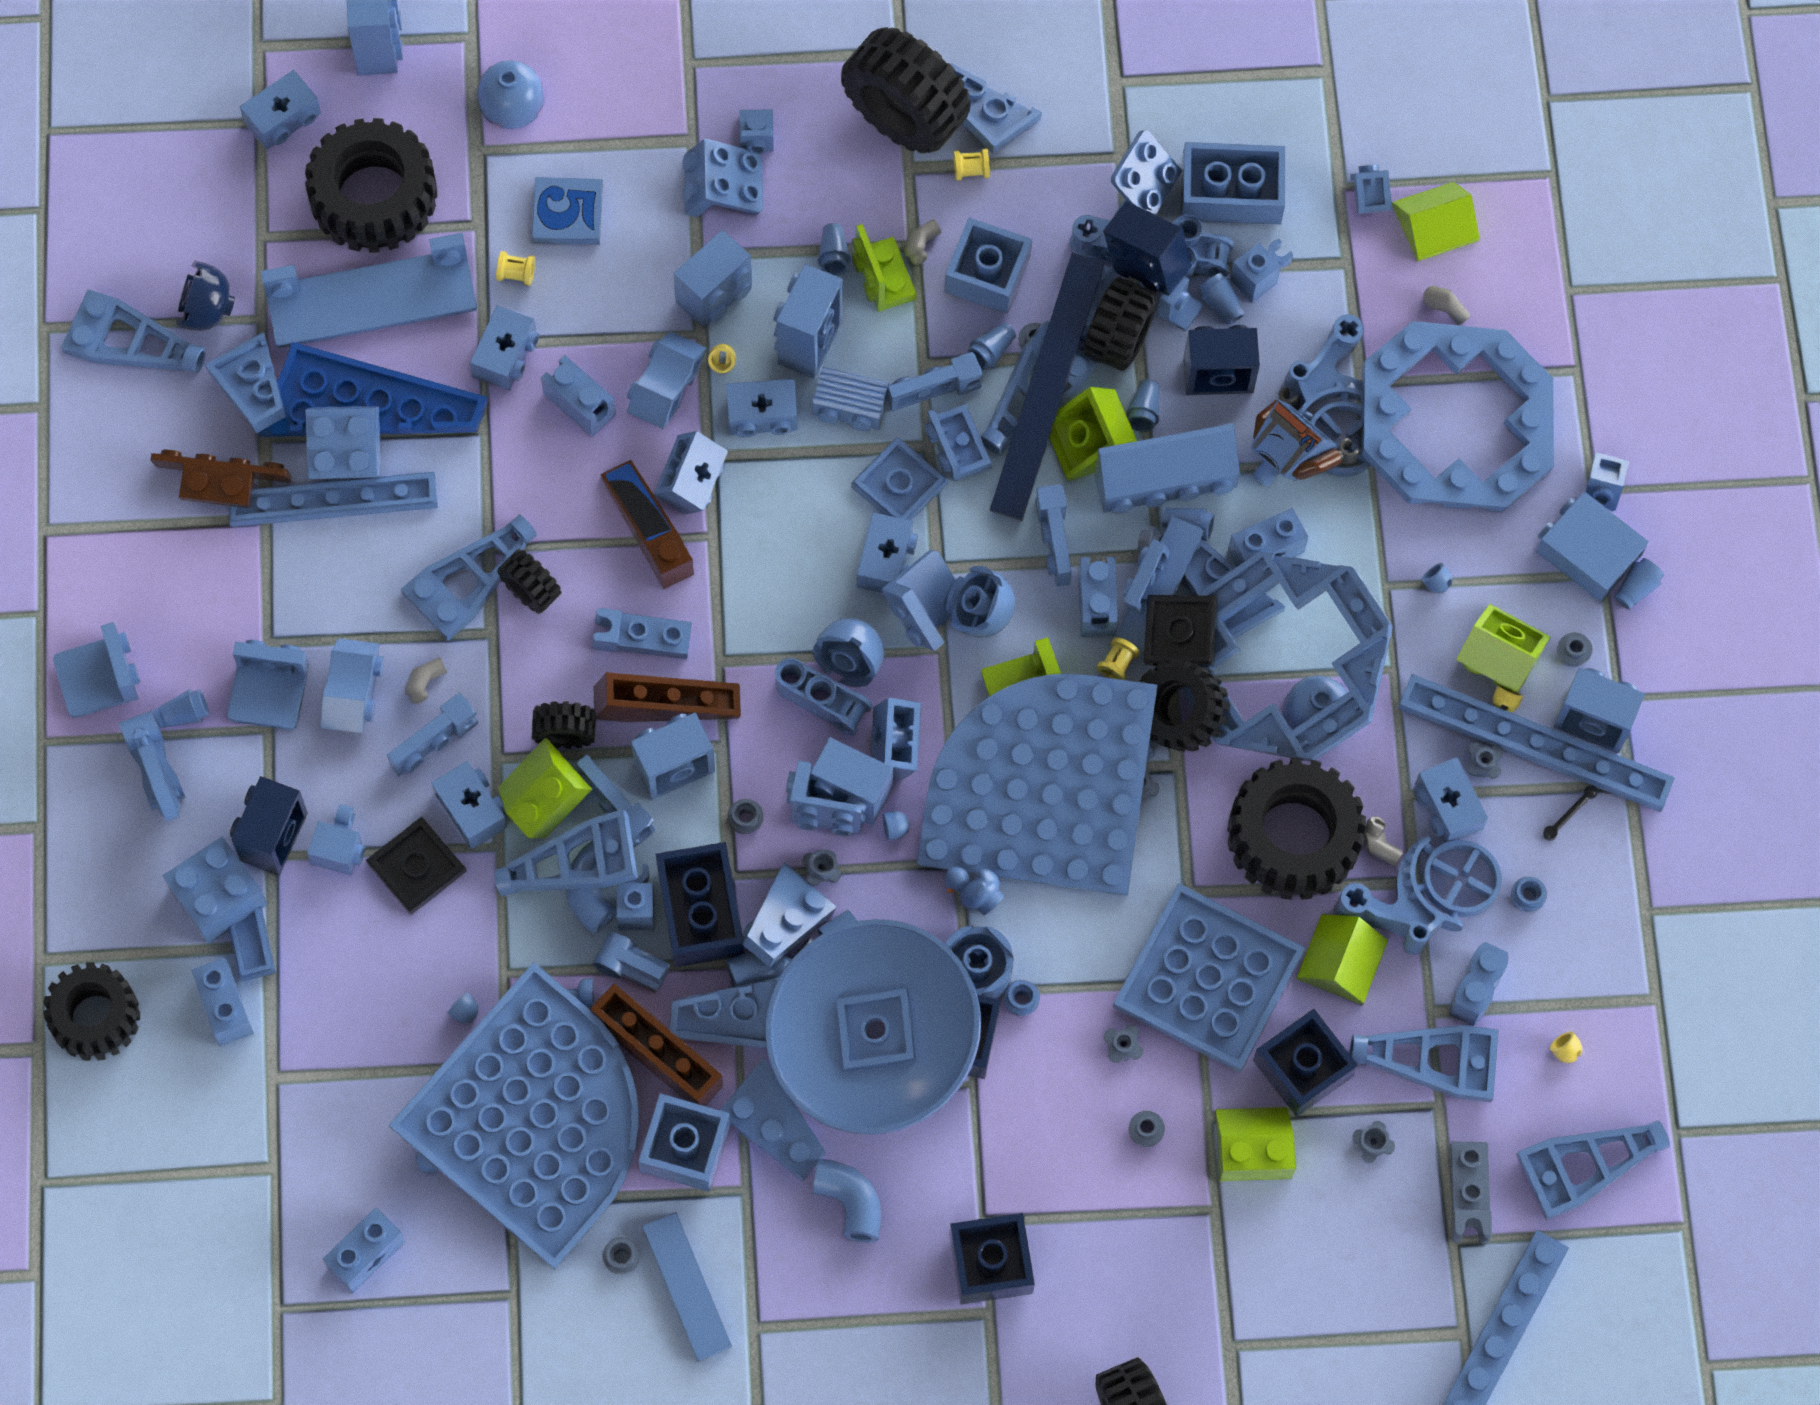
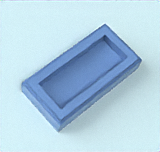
[229,906,276,982]

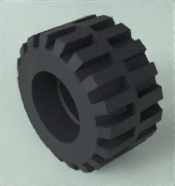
[1084,277,1157,371]
[1139,660,1230,752]
[43,962,140,1061]
[1095,1357,1167,1405]

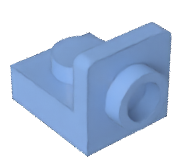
[740,109,774,154]
[1350,164,1392,214]
[1157,276,1203,331]
[1585,452,1629,511]

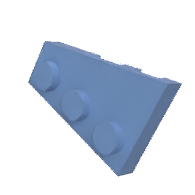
[205,332,286,434]
[742,862,837,967]

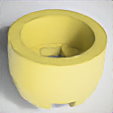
[708,344,736,373]
[1492,685,1523,713]
[1550,1031,1582,1063]

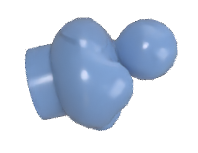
[945,867,1005,916]

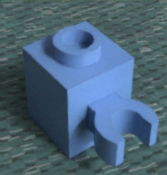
[1230,239,1293,303]
[307,804,365,875]
[617,864,654,930]

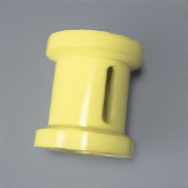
[953,148,990,181]
[496,251,536,286]
[1096,637,1140,680]

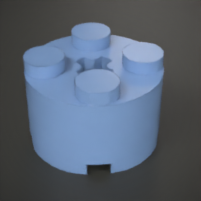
[945,925,1013,999]

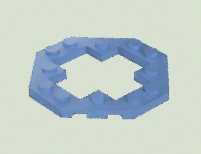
[1361,321,1554,512]
[1181,552,1393,762]

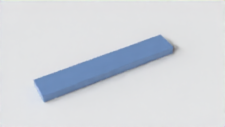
[229,472,438,527]

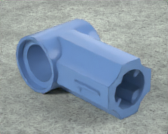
[592,932,670,993]

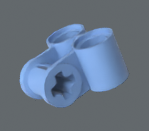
[1174,214,1234,282]

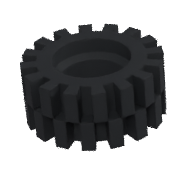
[497,549,562,614]
[531,701,596,749]

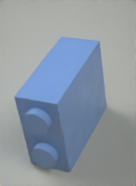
[1536,491,1649,602]

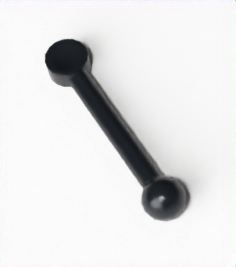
[1543,786,1598,841]

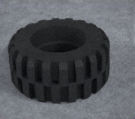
[841,27,971,154]
[305,118,437,253]
[1227,758,1366,900]

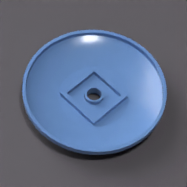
[766,919,981,1135]

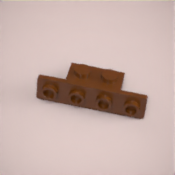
[150,449,292,508]

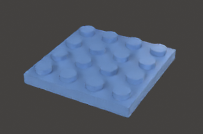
[1113,883,1305,1073]

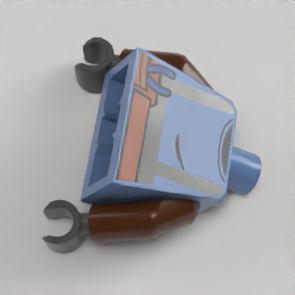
[1251,388,1359,487]

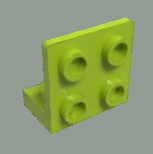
[851,224,917,312]
[981,637,1061,697]

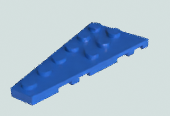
[258,342,488,437]

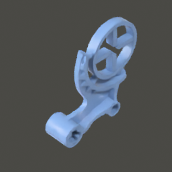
[1284,314,1371,476]
[118,710,186,822]
[1335,835,1502,955]

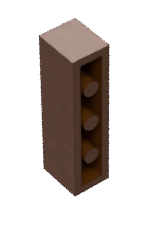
[590,983,723,1106]

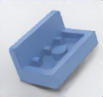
[924,404,992,482]

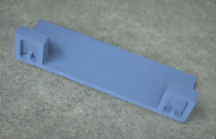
[261,233,477,348]

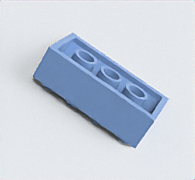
[1094,423,1240,514]

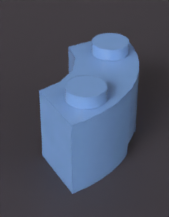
[627,331,707,429]
[320,638,384,733]

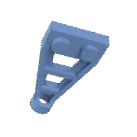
[61,289,206,374]
[981,320,1098,455]
[401,514,537,641]
[494,809,638,896]
[1350,1025,1499,1102]
[1516,1120,1670,1221]

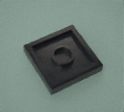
[1143,595,1218,667]
[366,816,467,915]

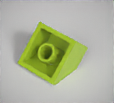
[1049,387,1137,481]
[1456,604,1551,693]
[498,738,592,838]
[1215,1107,1296,1182]

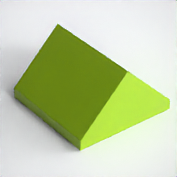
[1392,181,1480,262]
[1296,914,1388,1005]

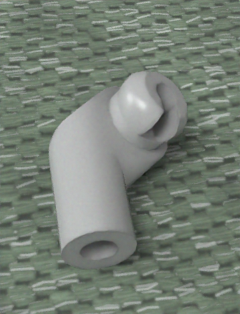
[904,219,941,265]
[1423,286,1470,325]
[405,657,447,704]
[1364,816,1403,867]

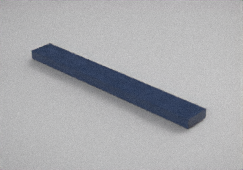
[990,252,1105,521]

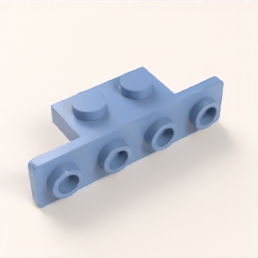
[1116,517,1203,654]

